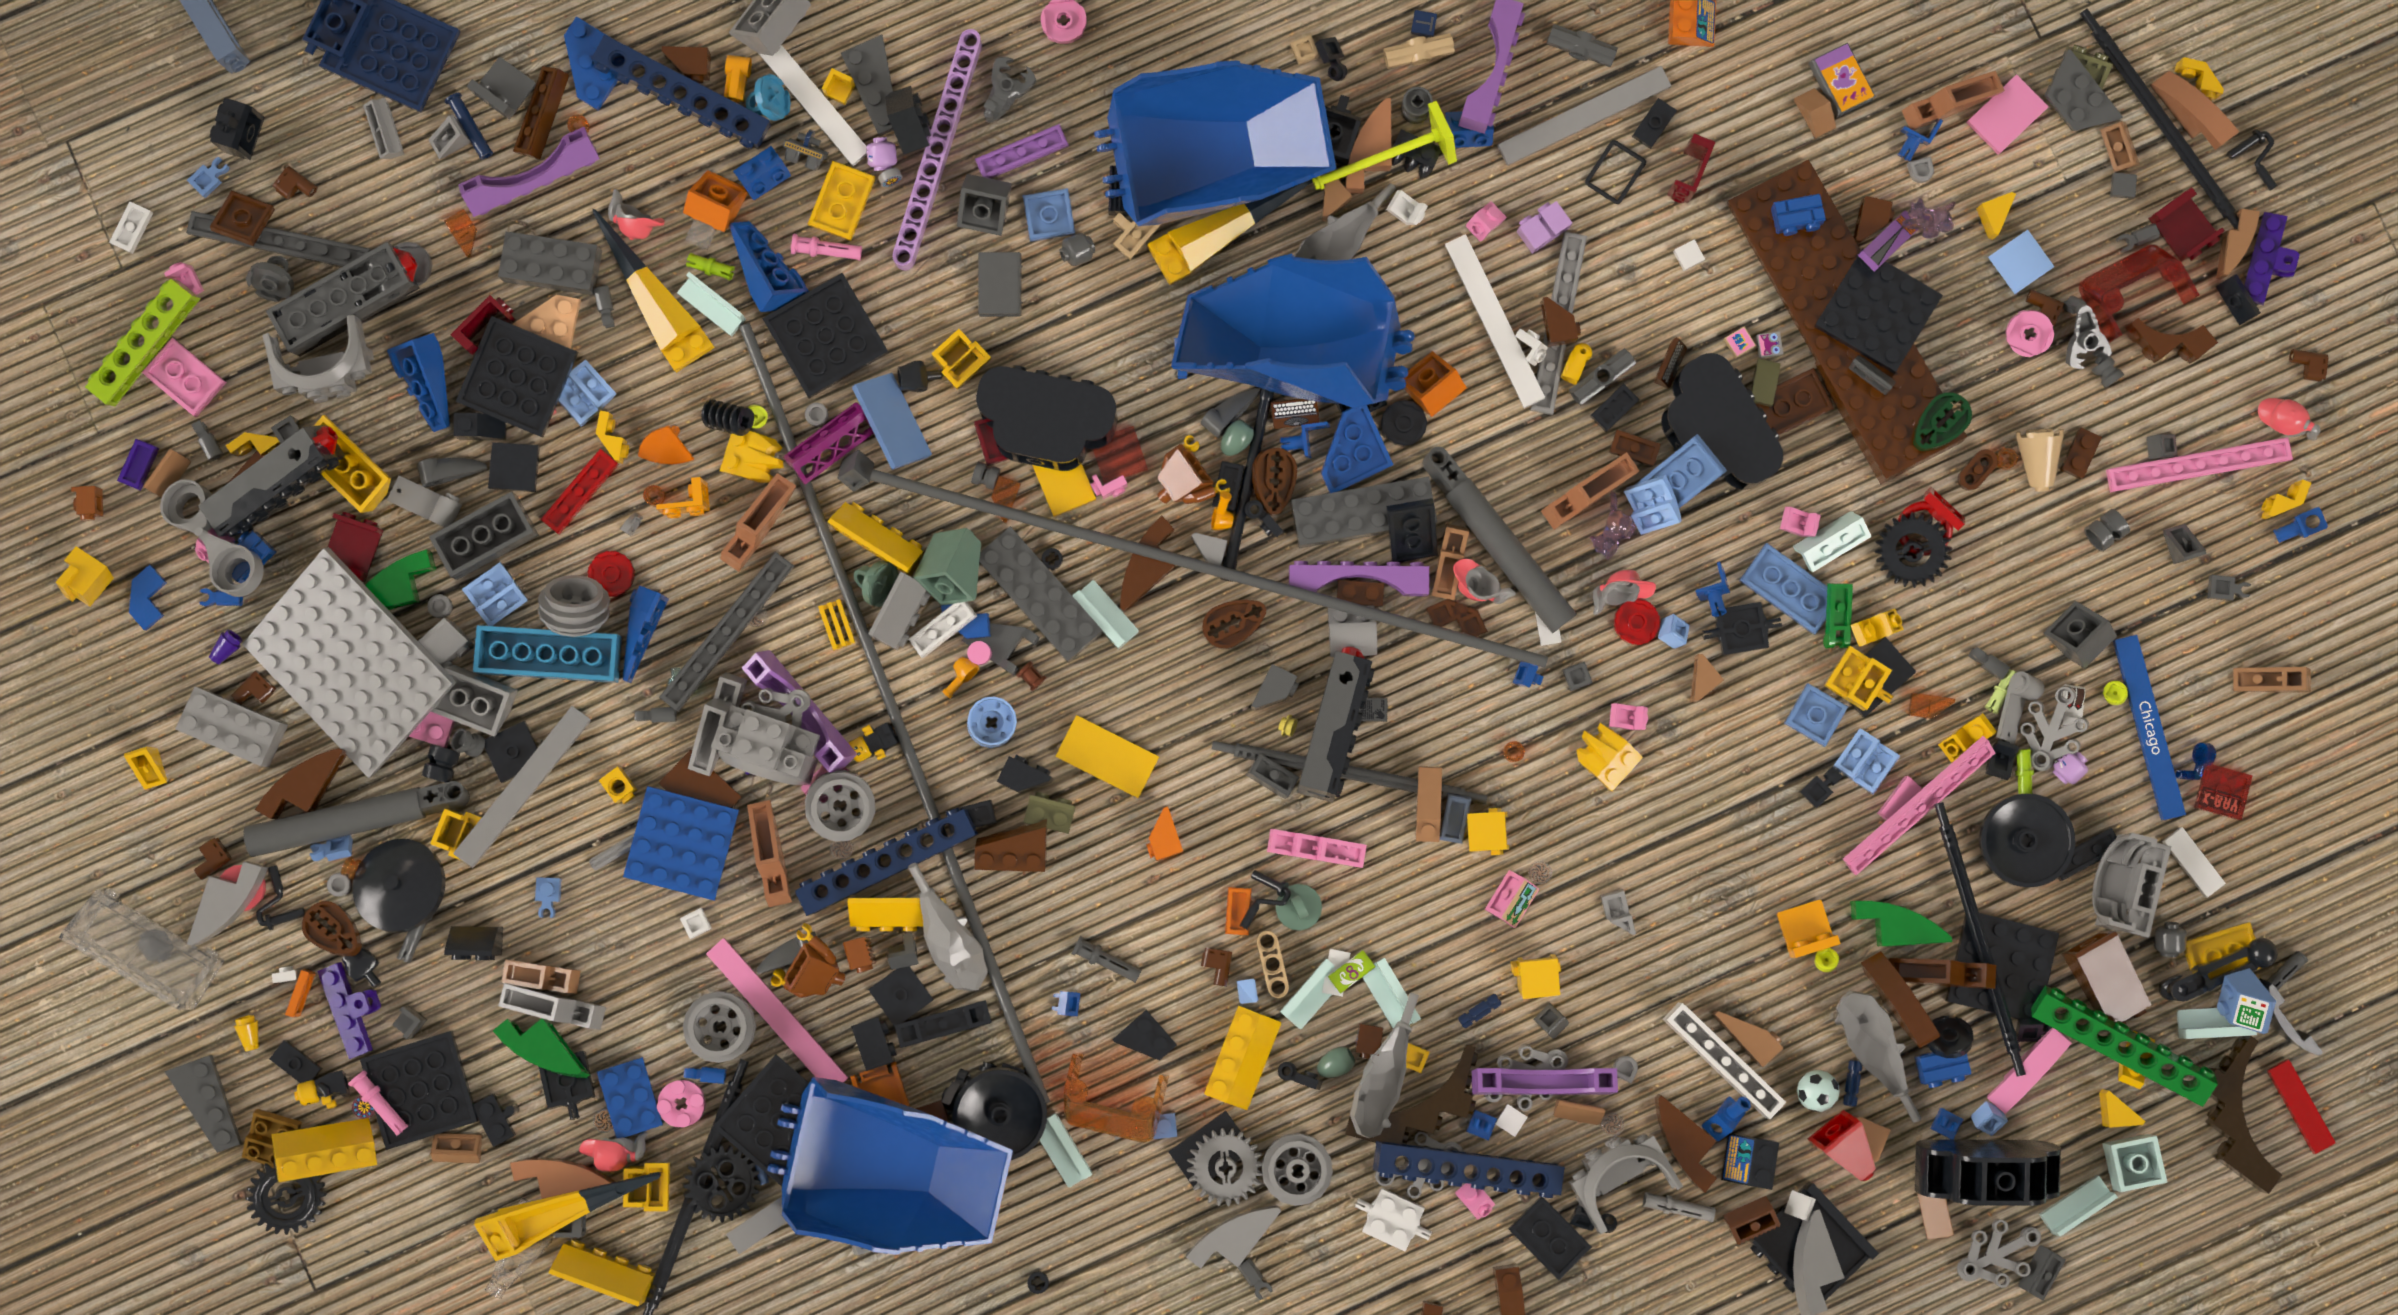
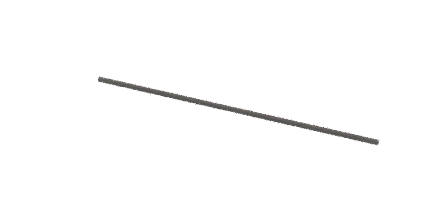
[870,469,1548,668]

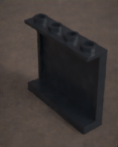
[1749,1182,1879,1301]

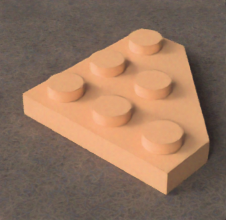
[512,295,581,349]

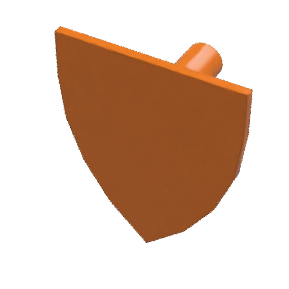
[638,426,694,464]

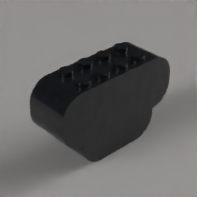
[1661,353,1783,490]
[976,365,1118,471]
[1914,1139,2061,1206]

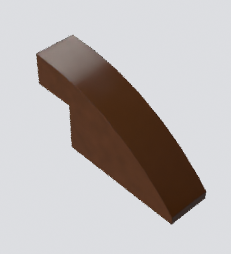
[1120,515,1175,613]
[255,748,347,819]
[1861,951,1940,1048]
[1889,958,1996,989]
[1655,1094,1717,1193]

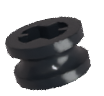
[1042,548,1063,570]
[1027,1271,1049,1294]

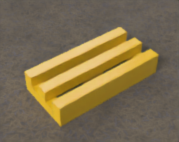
[818,599,856,651]

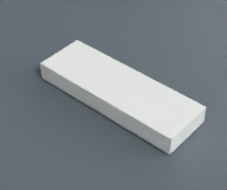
[908,602,977,658]
[2162,827,2226,898]

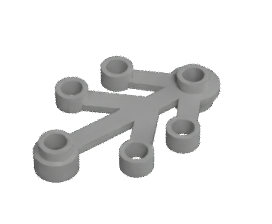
[2020,686,2089,771]
[741,688,811,728]
[1484,1044,1568,1111]
[1375,1131,1463,1199]
[1957,1219,2041,1288]

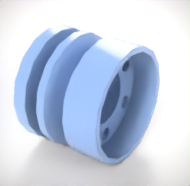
[967,696,1017,748]

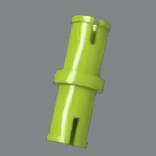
[686,253,735,281]
[2015,749,2034,794]

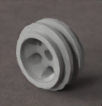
[538,575,610,637]
[805,770,875,842]
[683,991,756,1063]
[1261,1133,1333,1206]

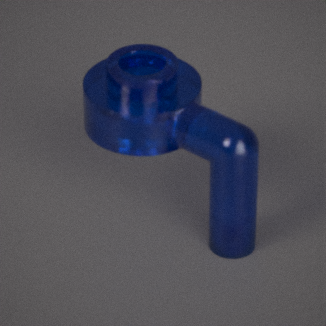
[2176,742,2216,780]

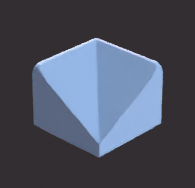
[1658,614,1690,649]
[1236,978,1258,1004]
[1971,1101,2008,1136]

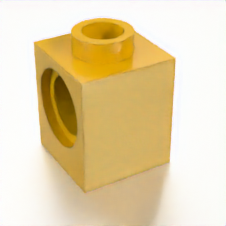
[598,766,638,804]

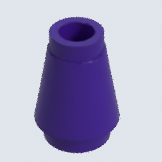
[209,629,243,665]

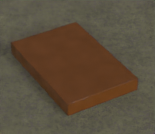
[1755,368,1834,435]
[659,749,742,808]

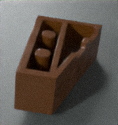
[974,819,1047,872]

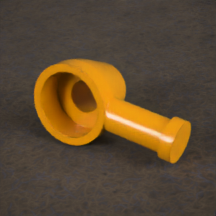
[1211,491,1234,530]
[942,657,980,699]

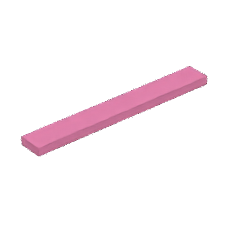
[2106,437,2293,493]
[1843,736,1995,876]
[706,938,849,1083]

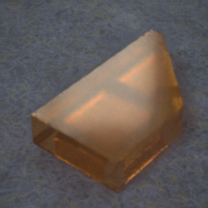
[444,209,477,258]

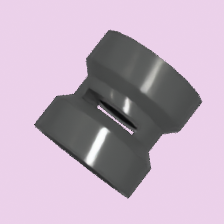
[2091,356,2124,388]
[971,461,1000,490]
[451,729,485,758]

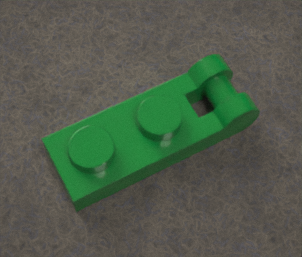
[1823,583,1853,648]

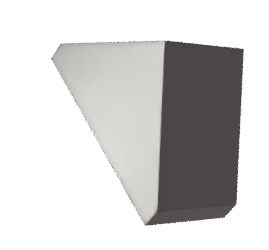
[2163,524,2206,564]

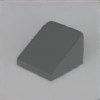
[2146,434,2178,459]
[1533,1003,1569,1039]

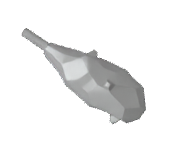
[1294,183,1396,260]
[908,863,988,991]
[1834,991,1921,1123]
[1350,993,1419,1138]

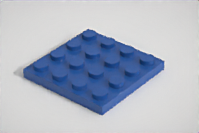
[623,786,739,901]

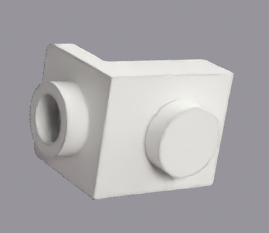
[1386,190,1428,225]
[1515,329,1548,366]

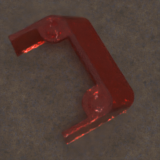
[2079,245,2200,343]

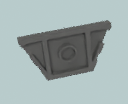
[2044,49,2123,131]

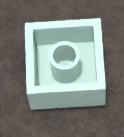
[2102,1134,2168,1192]

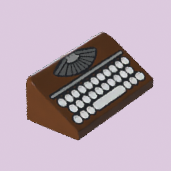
[1654,337,1687,389]
[1271,399,1320,429]

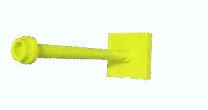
[1312,101,1457,190]

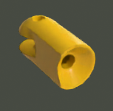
[1561,343,1592,385]

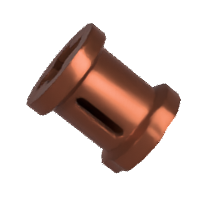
[1016,661,1047,692]

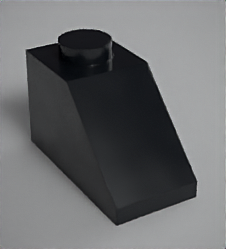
[454,413,507,440]

